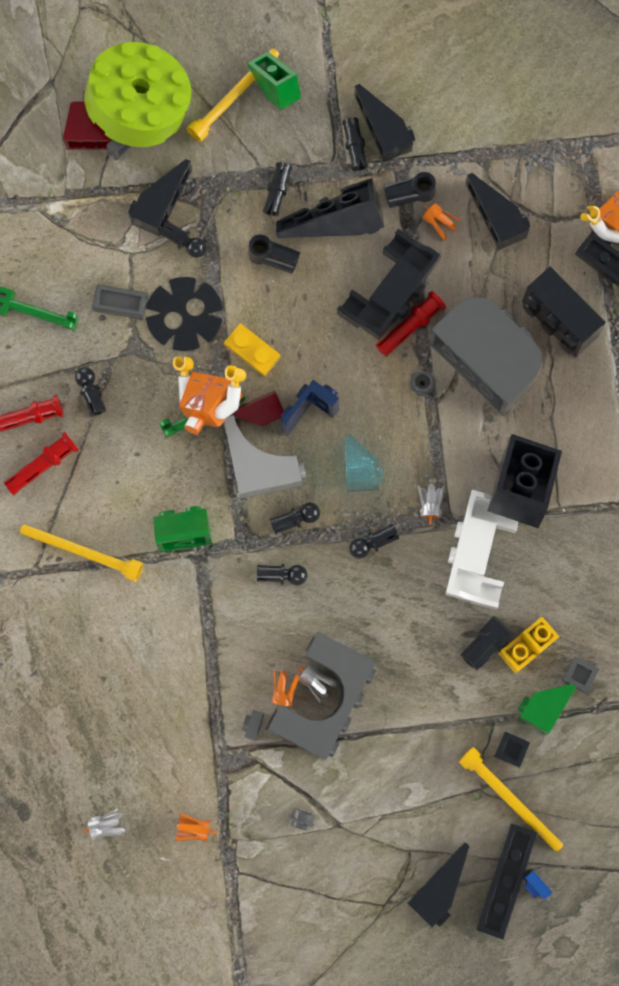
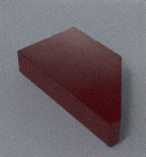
[232,391,284,427]

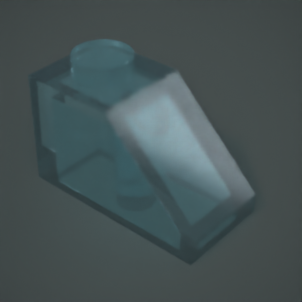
[345,434,384,492]

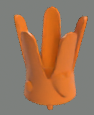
[423,203,461,240]
[271,670,300,706]
[175,812,217,842]

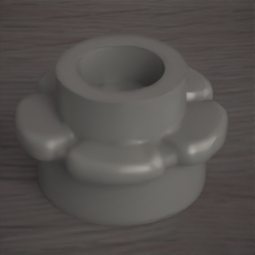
[409,371,435,396]
[288,808,315,831]

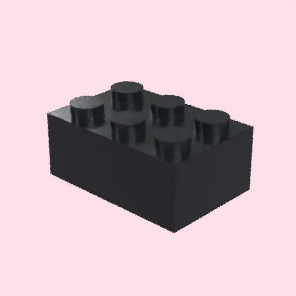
[522,266,606,357]
[487,434,562,528]

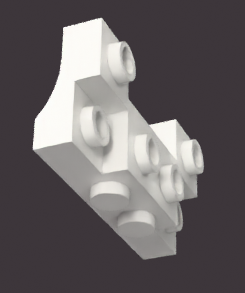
[445,490,518,610]

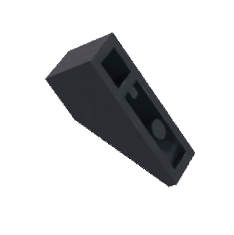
[354,84,415,162]
[128,159,192,237]
[465,173,530,250]
[407,842,469,927]

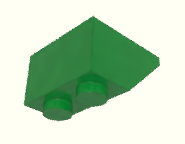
[153,506,213,553]

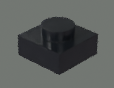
[494,731,530,768]

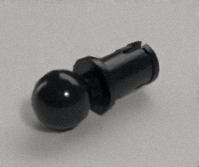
[159,220,206,258]
[75,367,106,416]
[270,502,320,534]
[349,524,399,559]
[257,564,308,586]

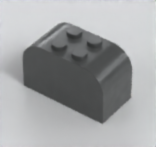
[429,297,542,416]

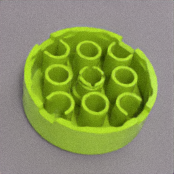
[84,42,191,147]

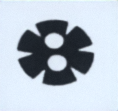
[146,277,223,351]

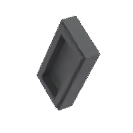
[92,284,149,320]

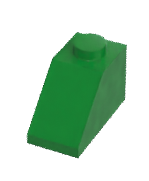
[247,51,301,110]
[517,684,576,735]

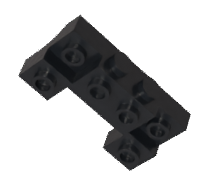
[337,229,441,340]

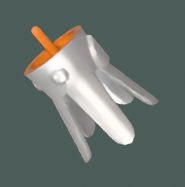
[417,484,445,525]
[299,664,337,704]
[83,808,125,840]

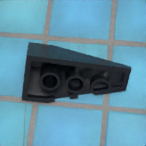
[276,178,384,238]

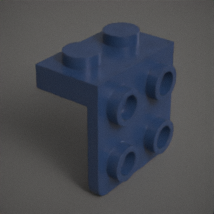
[281,380,339,435]

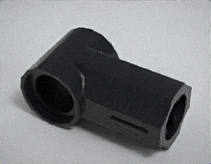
[384,172,436,208]
[248,234,300,274]
[460,616,514,671]

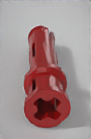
[375,291,447,358]
[0,394,64,432]
[3,432,79,496]

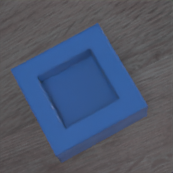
[523,871,552,900]

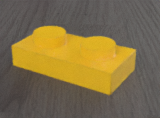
[224,323,281,377]

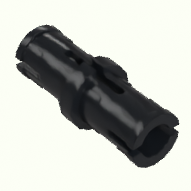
[342,117,368,171]
[263,162,292,216]

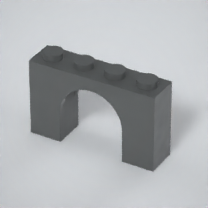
[265,632,376,760]

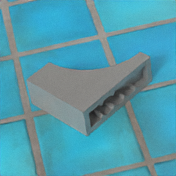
[224,415,306,499]

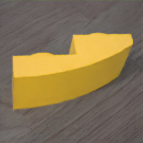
[498,617,560,674]

